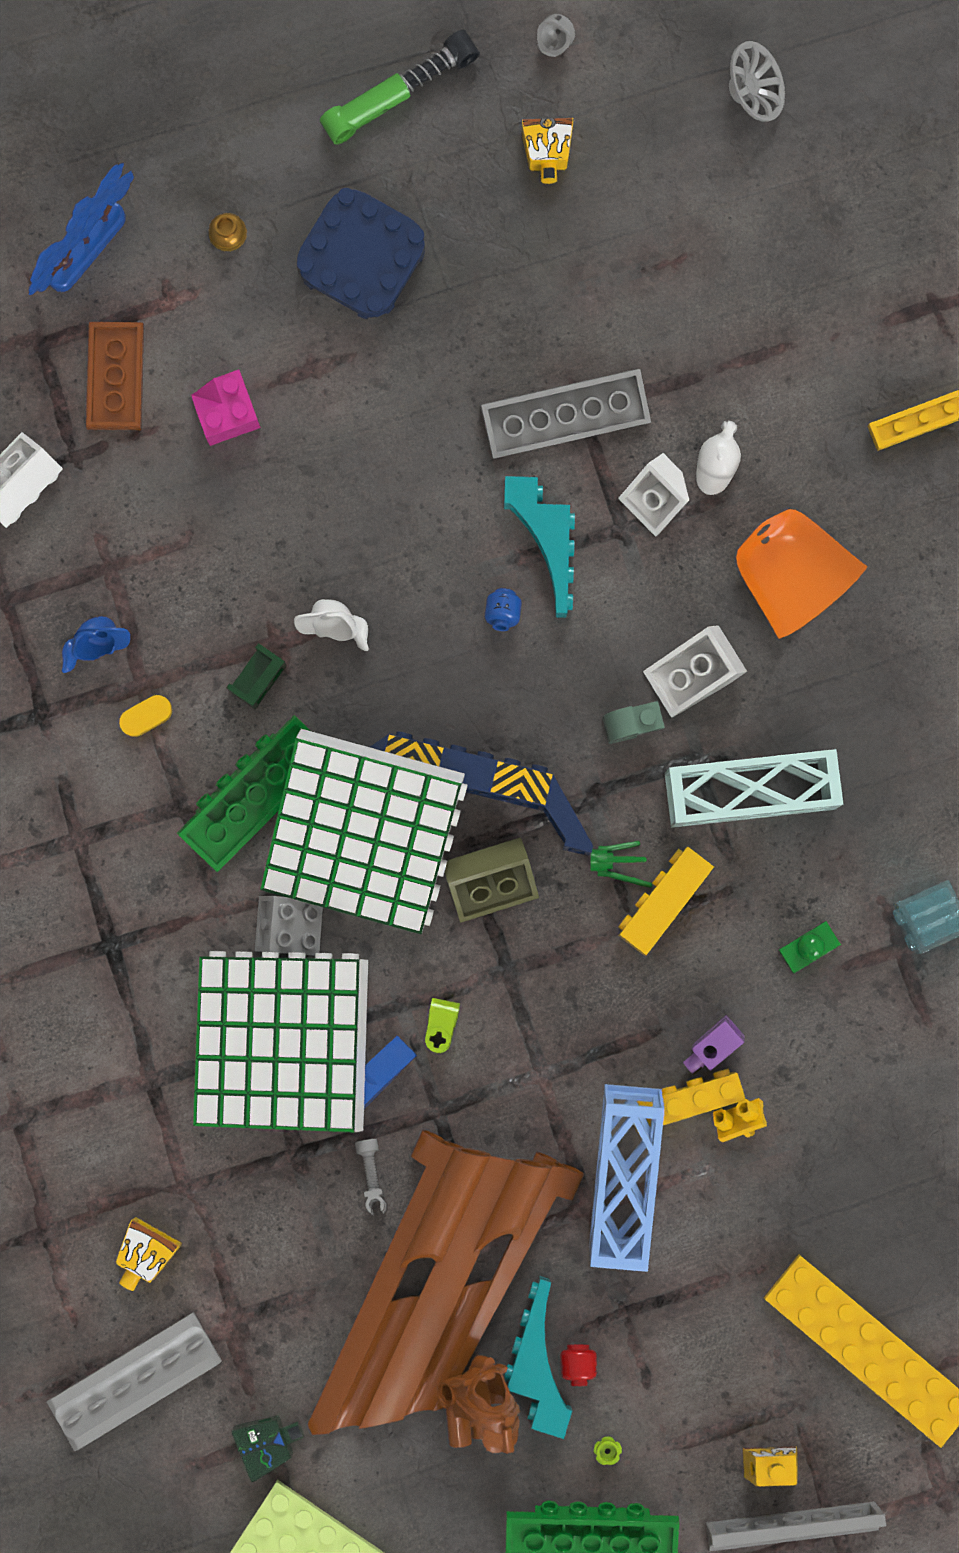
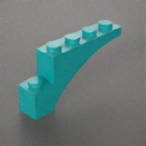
[504,476,575,618]
[504,1276,572,1439]

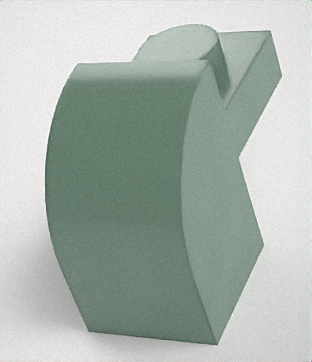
[602,701,665,744]

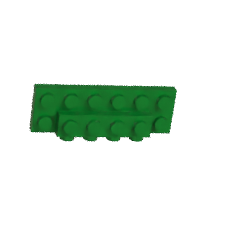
[177,715,310,872]
[505,1501,679,1553]

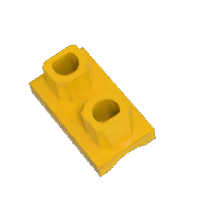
[713,1098,767,1142]

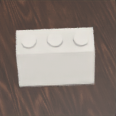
[0,432,63,528]

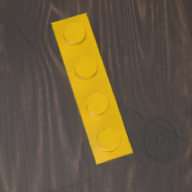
[867,390,959,451]

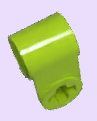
[425,998,460,1053]

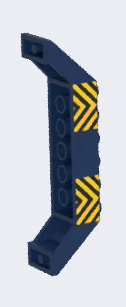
[369,731,593,856]

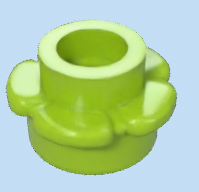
[594,1436,622,1465]

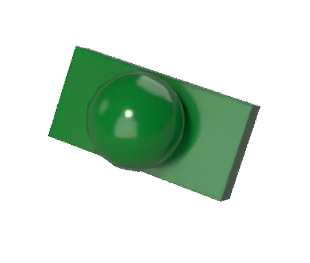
[778,921,841,974]

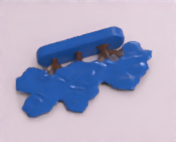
[29,163,134,295]

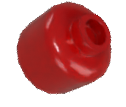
[560,1344,597,1386]

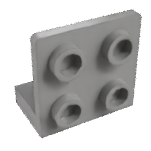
[255,896,323,956]

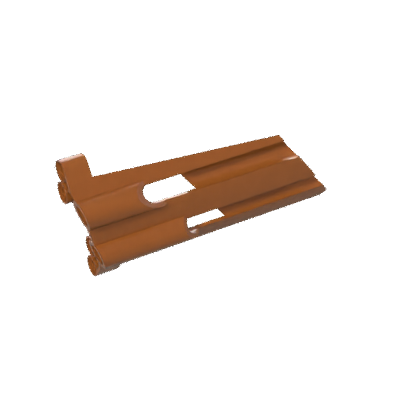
[308,1130,584,1435]

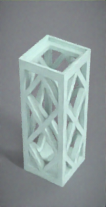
[665,749,843,828]

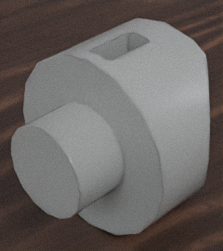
[537,14,575,57]

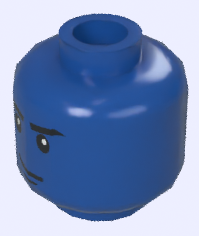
[484,588,522,631]

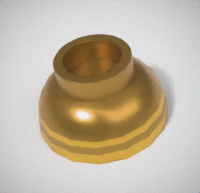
[209,213,247,251]

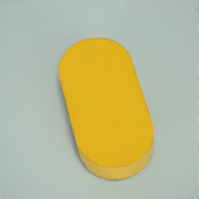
[119,695,172,737]

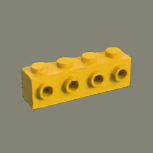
[618,846,714,956]
[633,1068,746,1133]

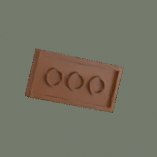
[86,322,144,430]

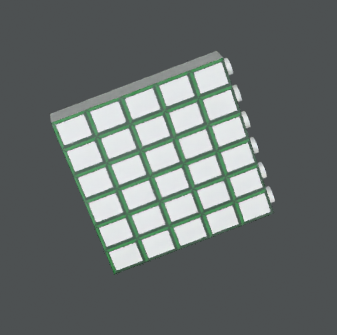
[260,729,467,934]
[193,951,368,1132]

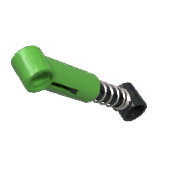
[319,30,480,145]

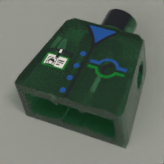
[231,1415,304,1483]

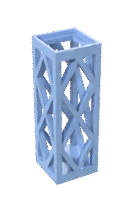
[589,1084,665,1272]

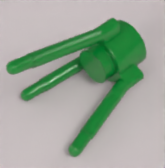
[591,841,653,888]

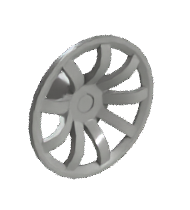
[729,41,785,122]

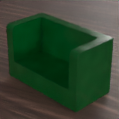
[226,643,287,710]

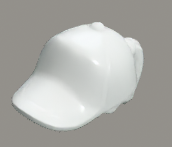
[696,421,741,495]
[294,599,369,651]

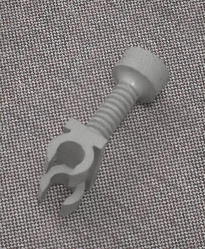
[355,1139,387,1216]

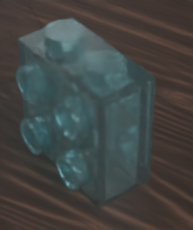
[893,880,959,954]

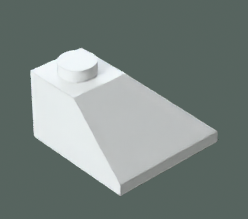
[618,453,689,536]

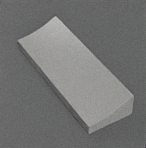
[480,369,651,459]
[706,1502,886,1551]

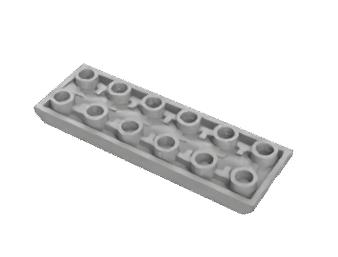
[47,1312,222,1452]

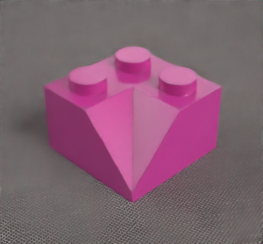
[191,370,261,446]

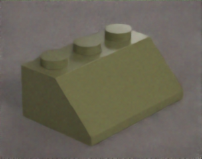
[444,837,539,923]

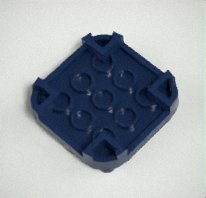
[297,188,425,319]

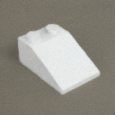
[643,626,747,718]

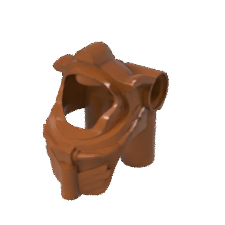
[437,1355,520,1453]

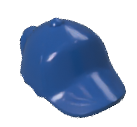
[62,616,130,673]

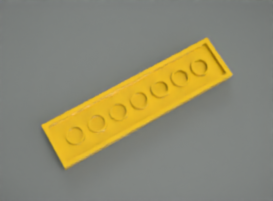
[764,1255,959,1448]

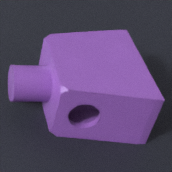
[683,1015,745,1075]

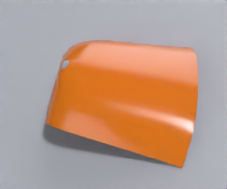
[736,509,867,639]

